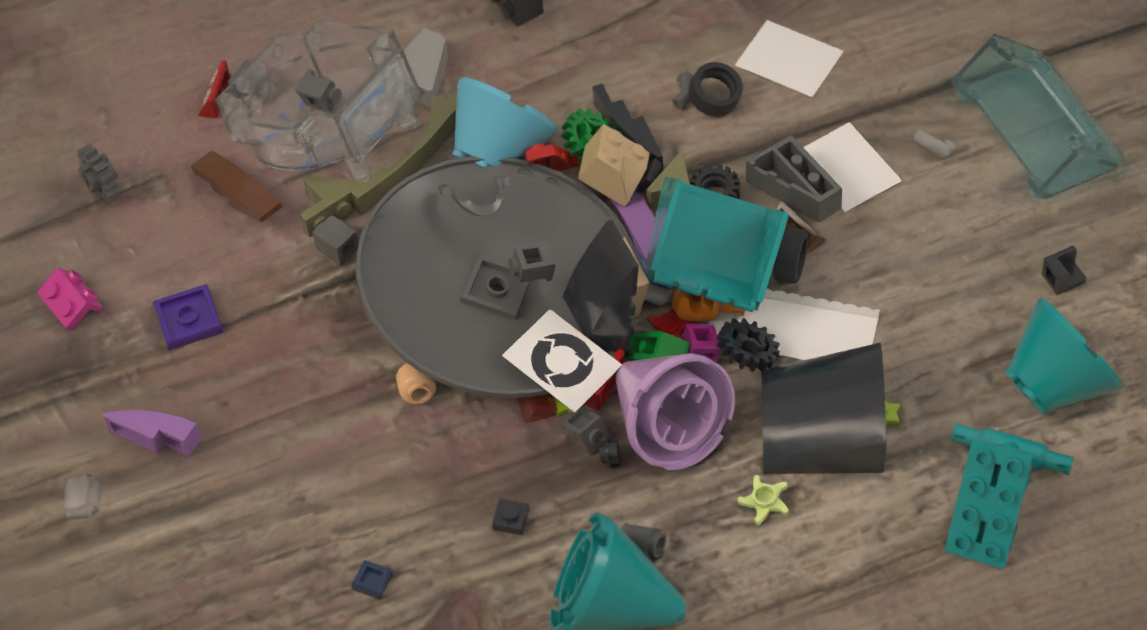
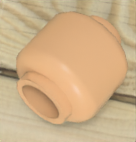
[396,363,436,404]

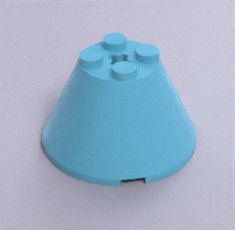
[452,77,558,169]

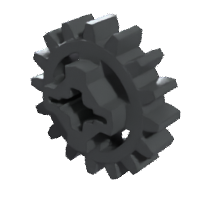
[77,144,119,202]

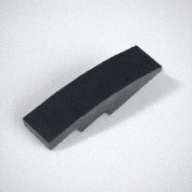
[592,83,663,174]

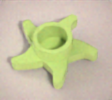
[737,475,789,525]

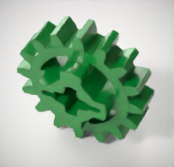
[561,108,616,163]

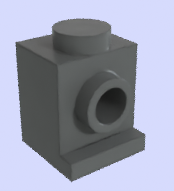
[295,68,341,113]
[509,241,556,283]

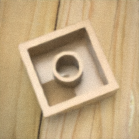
[578,124,650,207]

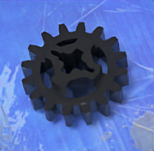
[716,318,780,372]

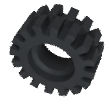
[690,164,740,199]

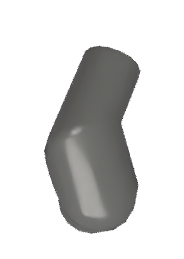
[672,72,694,110]

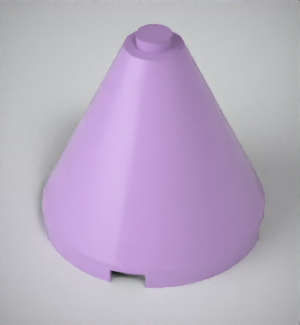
[615,354,735,470]

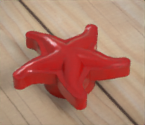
[647,308,695,339]

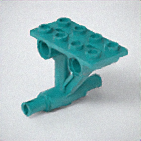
[945,423,1074,569]

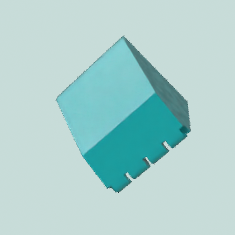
[646,177,790,312]

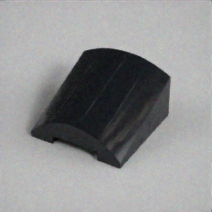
[761,342,886,474]

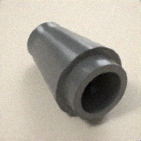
[621,523,666,558]

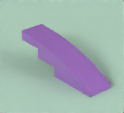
[612,191,655,265]

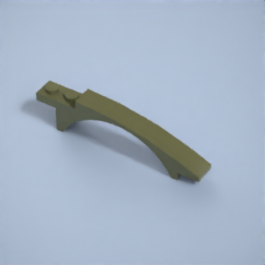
[299,93,457,238]

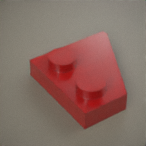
[525,143,579,171]

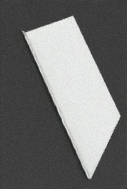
[708,289,880,360]

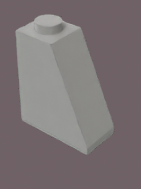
[386,28,449,108]

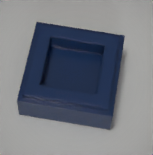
[351,560,393,600]

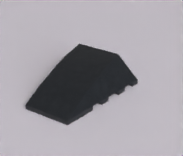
[563,220,639,356]

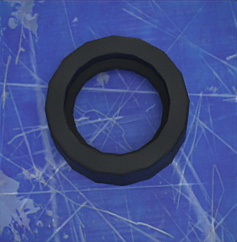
[688,62,743,117]
[773,226,808,284]

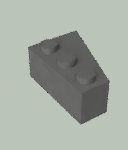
[746,135,842,222]

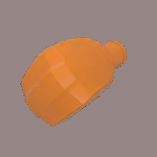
[671,286,745,322]

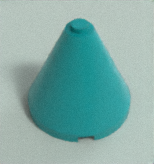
[549,512,687,630]

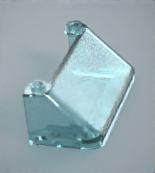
[951,33,1124,199]

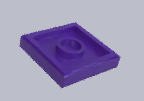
[153,284,224,350]

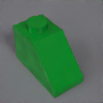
[625,331,690,361]

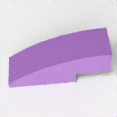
[104,410,201,457]

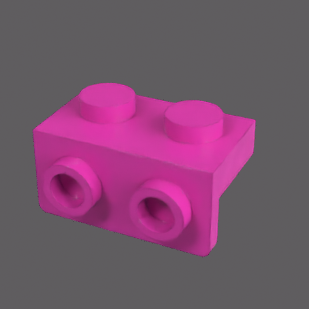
[37,267,103,330]

